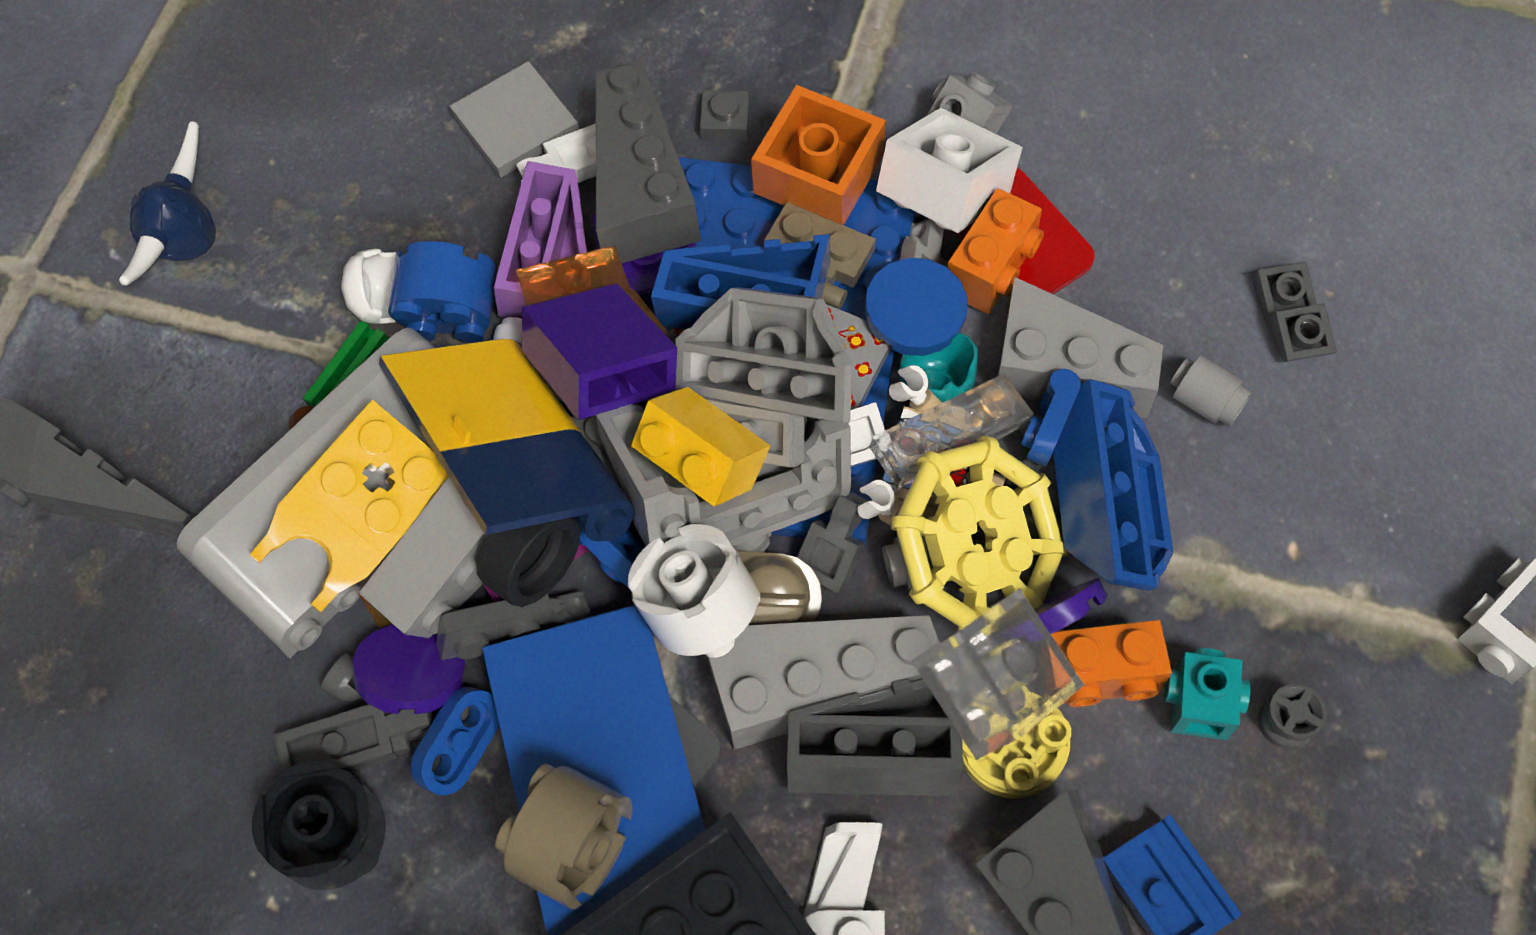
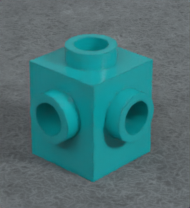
[1163,648,1250,741]

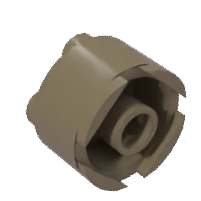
[495,764,633,909]

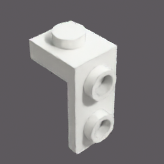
[1457,556,1536,684]

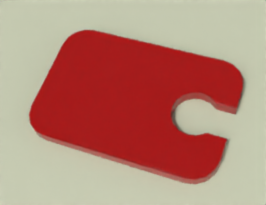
[952,167,1095,296]

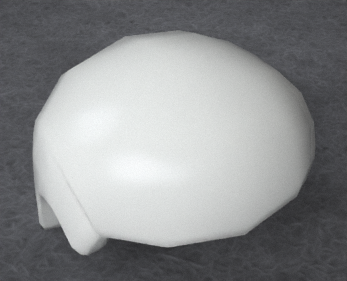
[341,249,397,324]

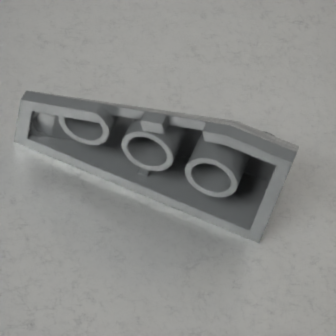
[0,396,193,538]

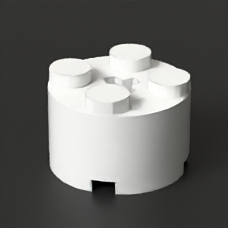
[628,524,761,658]

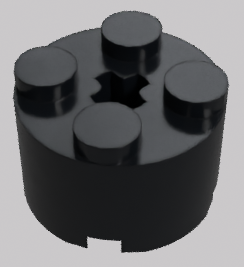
[252,760,386,890]

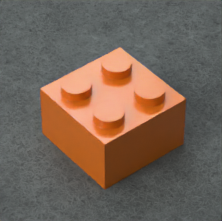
[751,85,886,225]

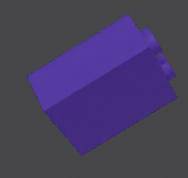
[522,283,677,420]

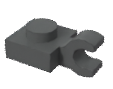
[798,492,869,594]

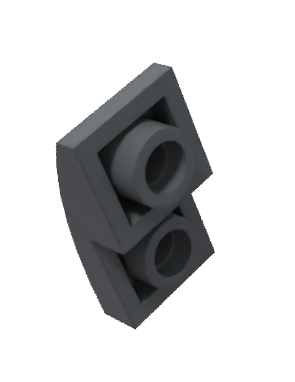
[1252,262,1337,363]

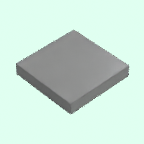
[450,61,579,178]

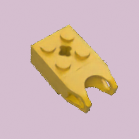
[249,399,449,613]

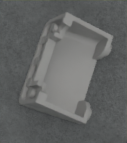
[596,404,851,546]

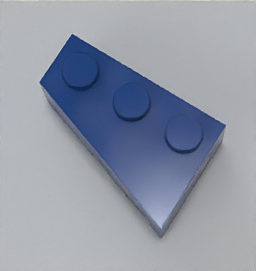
[651,234,830,330]

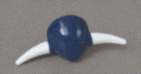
[119,122,216,286]

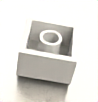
[876,108,1023,233]

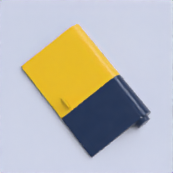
[379,339,635,542]

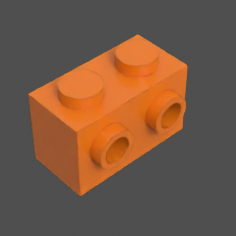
[948,188,1044,315]
[1041,620,1172,707]

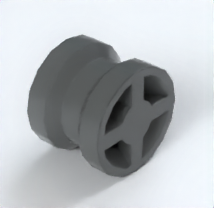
[1259,684,1327,750]

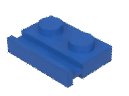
[1103,814,1242,935]

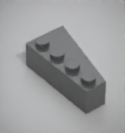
[595,60,701,268]

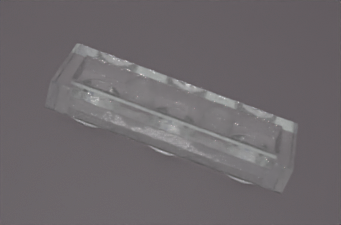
[869,374,1034,489]

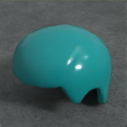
[899,332,978,406]

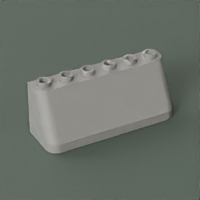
[176,328,435,659]

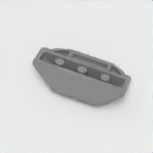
[675,287,852,423]

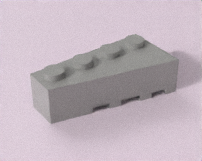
[706,615,948,750]

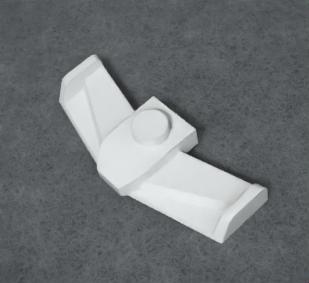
[803,822,885,935]

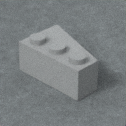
[996,277,1163,418]
[359,477,487,638]

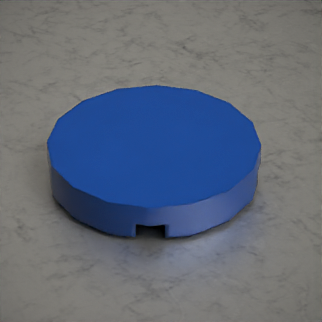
[864,258,967,356]

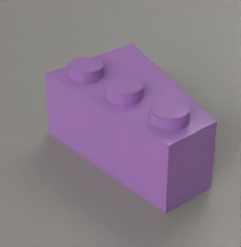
[494,161,592,319]

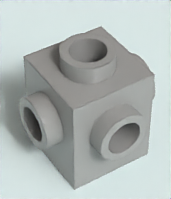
[927,72,1013,134]

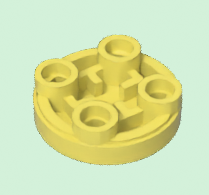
[962,681,1071,799]

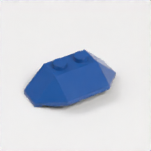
[1053,379,1174,591]

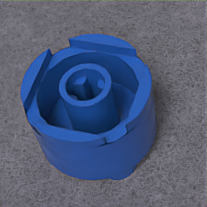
[388,241,497,343]

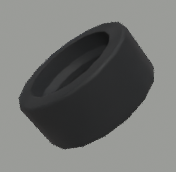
[477,517,581,607]

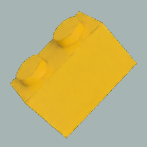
[631,387,771,507]

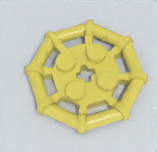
[891,436,1068,640]

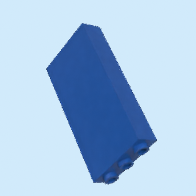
[482,605,705,935]

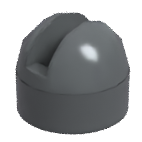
[321,653,361,702]

